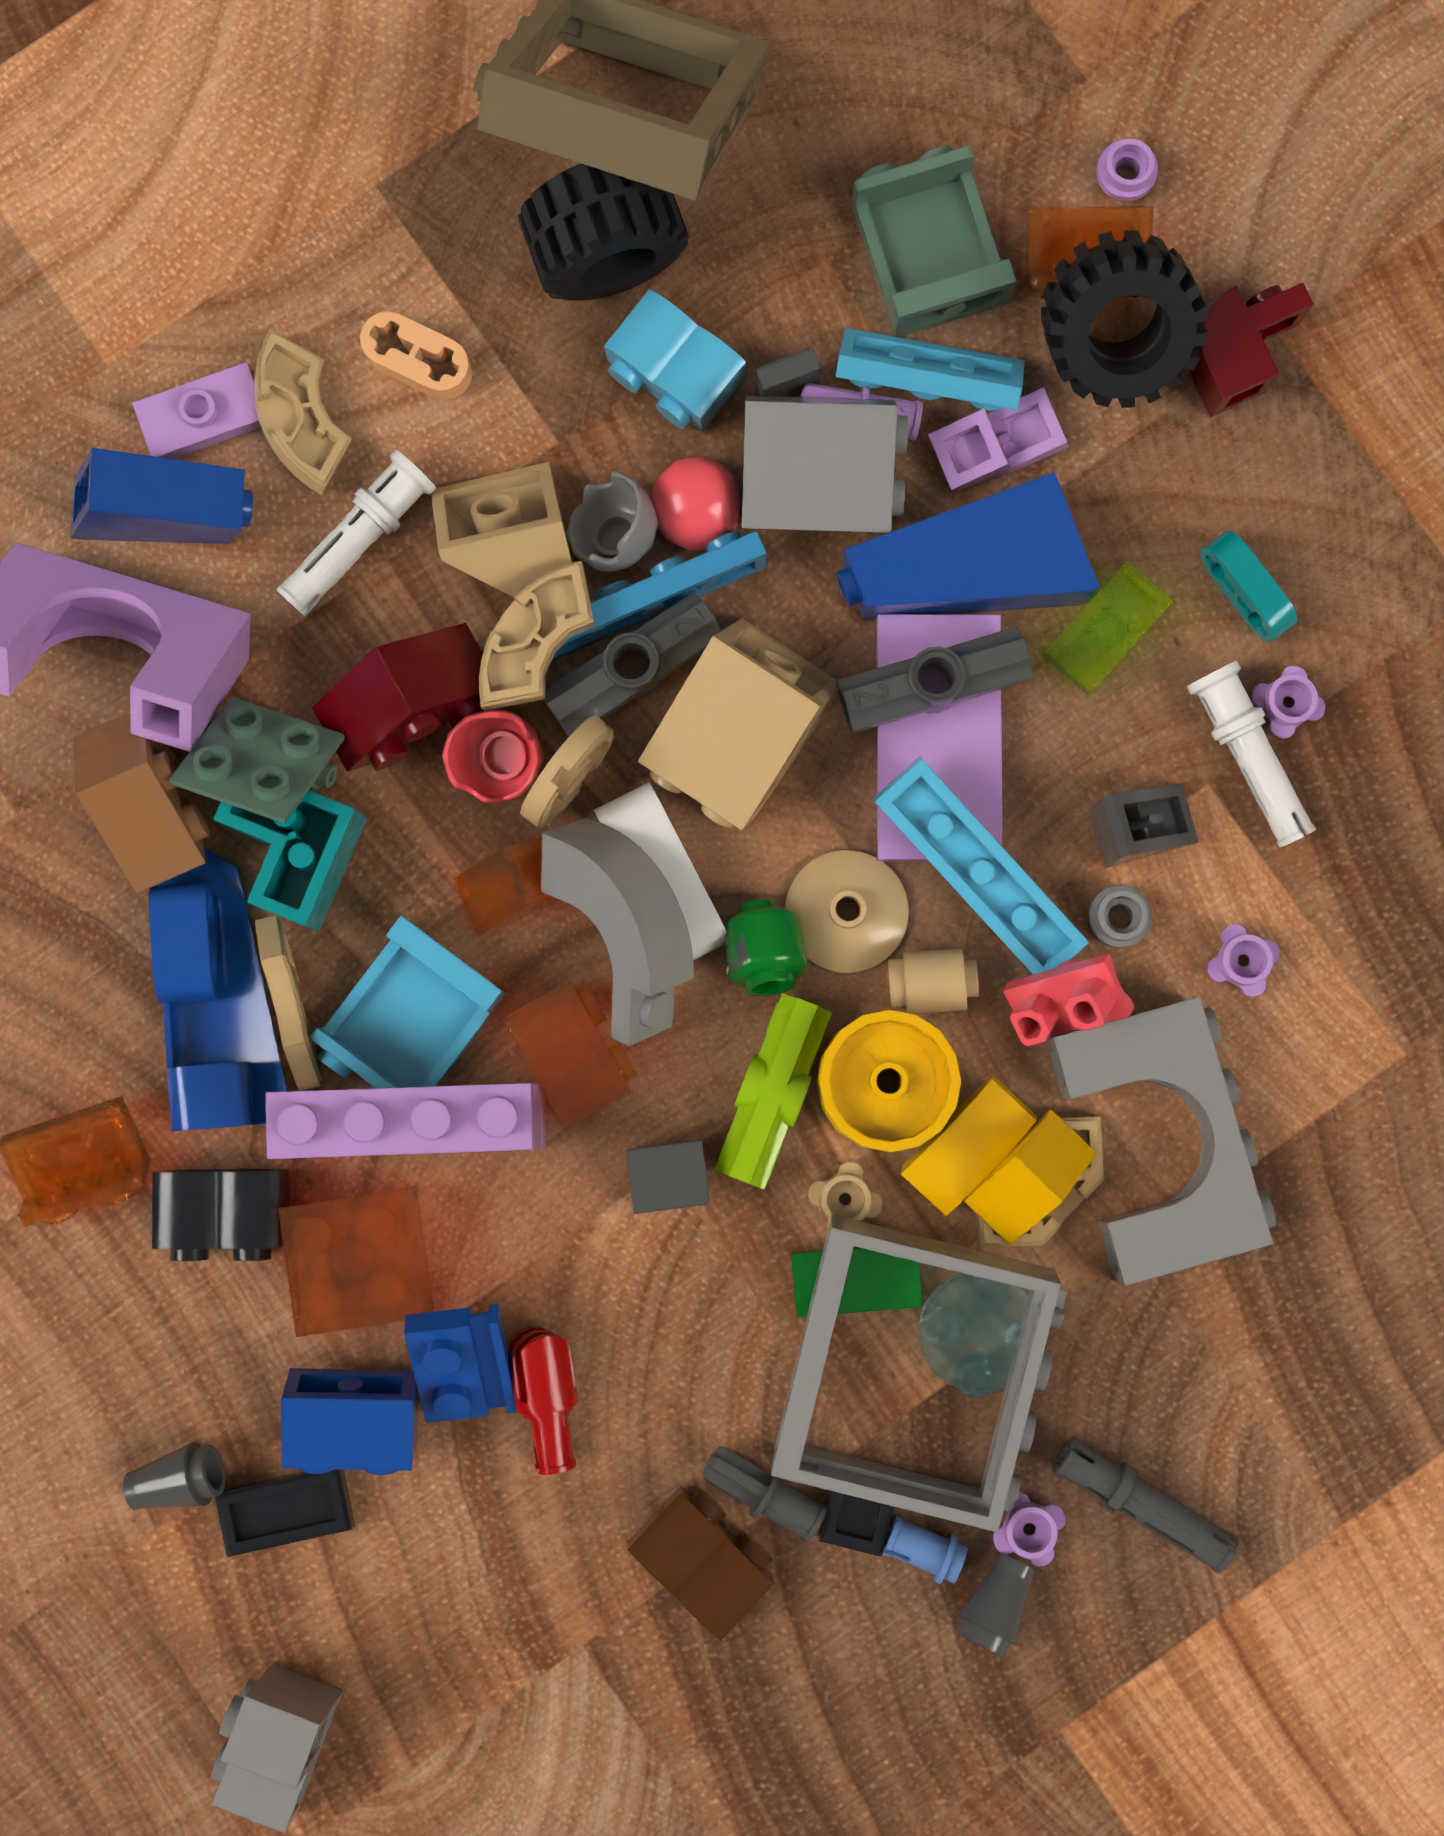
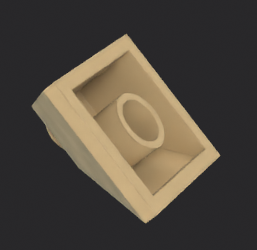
[431,462,573,597]

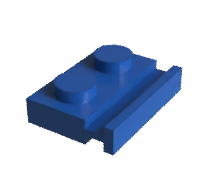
[404,1304,517,1423]

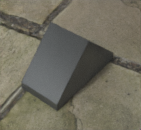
[1088,783,1199,868]

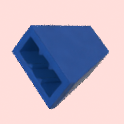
[70,448,253,544]

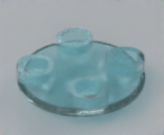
[919,1273,1047,1398]

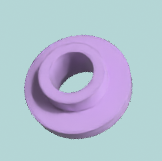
[1096,138,1158,201]

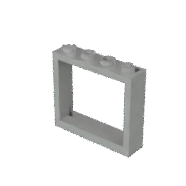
[771,1214,1067,1532]

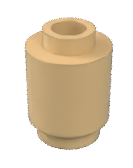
[888,948,979,1014]

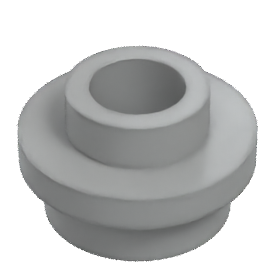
[1088,885,1152,948]

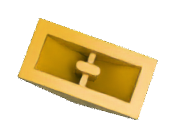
[963,1109,1097,1245]

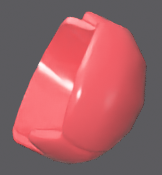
[650,456,742,551]
[442,708,544,803]

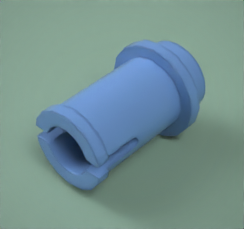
[882,1515,968,1584]

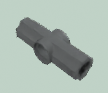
[543,591,721,738]
[836,626,1034,734]

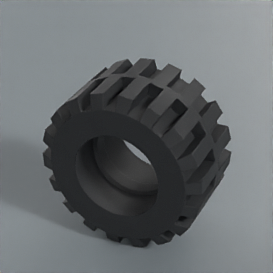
[518,164,689,301]
[1041,230,1208,408]

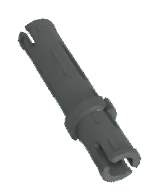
[1053,1436,1239,1573]

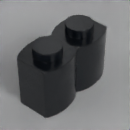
[152,1169,289,1261]

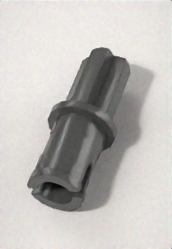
[702,1446,827,1543]

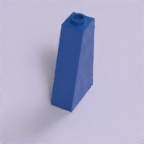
[836,472,1100,620]

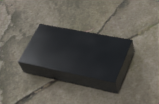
[215,1469,355,1557]

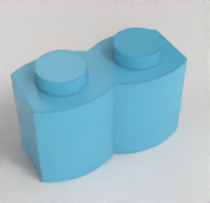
[604,289,748,432]

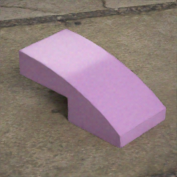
[928,387,1069,492]

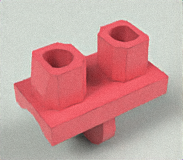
[1003,953,1134,1047]

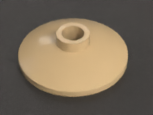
[785,850,909,973]

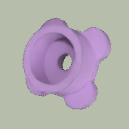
[1251,666,1325,739]
[1207,925,1280,997]
[993,1492,1066,1566]

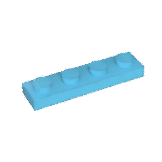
[873,756,1089,975]

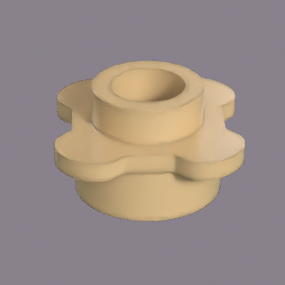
[808,1162,883,1229]

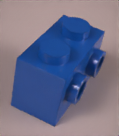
[281,1368,417,1475]

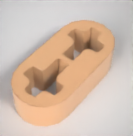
[360,311,472,400]

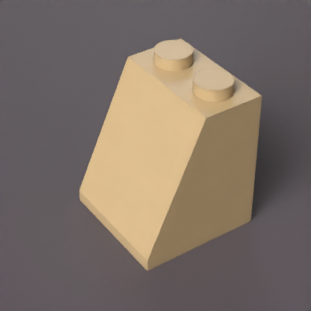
[638,618,839,830]

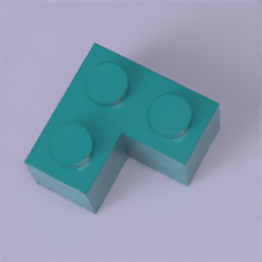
[213,790,367,932]

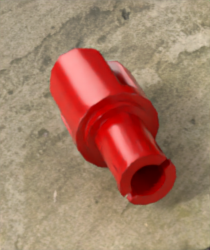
[509,1326,579,1475]

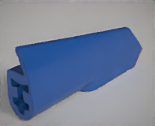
[149,847,288,1132]

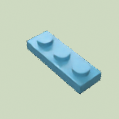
[835,328,1025,411]

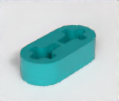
[1200,530,1298,643]

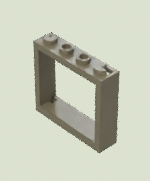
[473,0,770,201]

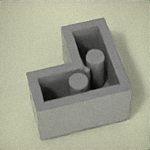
[211,1663,343,1833]

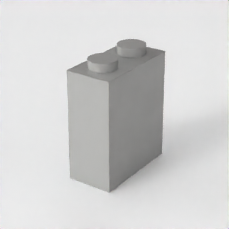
[742,395,908,533]

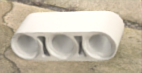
[594,782,727,961]

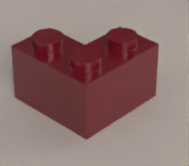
[312,623,483,772]

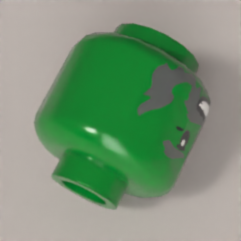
[723,899,808,996]

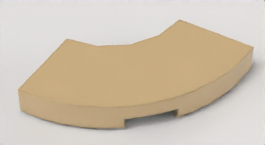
[254,329,352,496]
[479,561,595,711]
[255,915,323,1091]

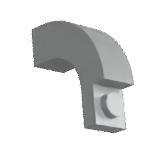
[541,818,694,1046]

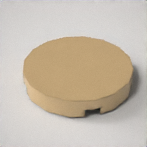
[520,715,615,828]

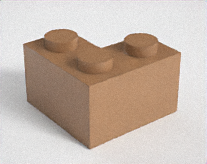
[74,713,210,894]

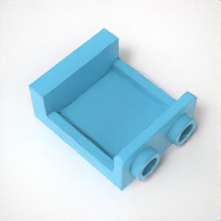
[309,916,508,1089]

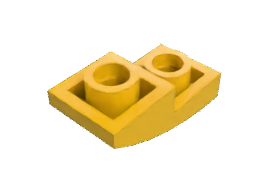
[901,1074,1037,1216]

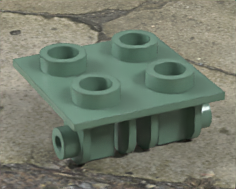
[169,697,345,823]

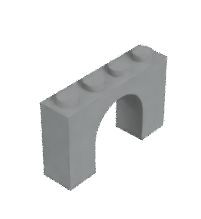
[1045,997,1276,1286]

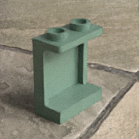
[851,146,1017,337]

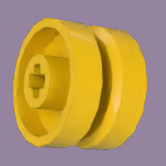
[816,1010,961,1152]

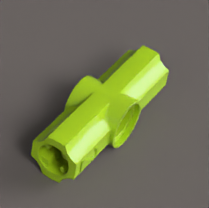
[714,993,832,1189]

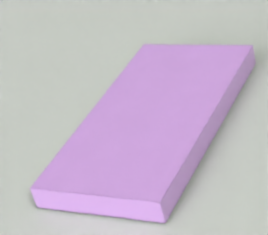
[876,614,1002,862]

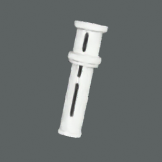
[276,450,436,617]
[1186,660,1316,848]

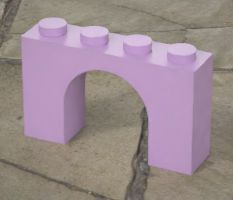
[0,542,251,752]
[266,1083,546,1159]

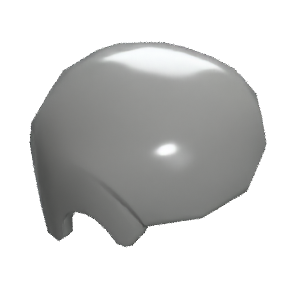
[566,471,658,572]

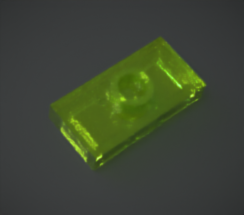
[1042,561,1174,696]

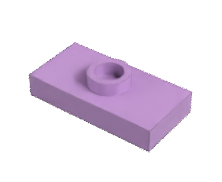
[132,362,262,459]

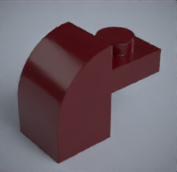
[1190,283,1314,418]

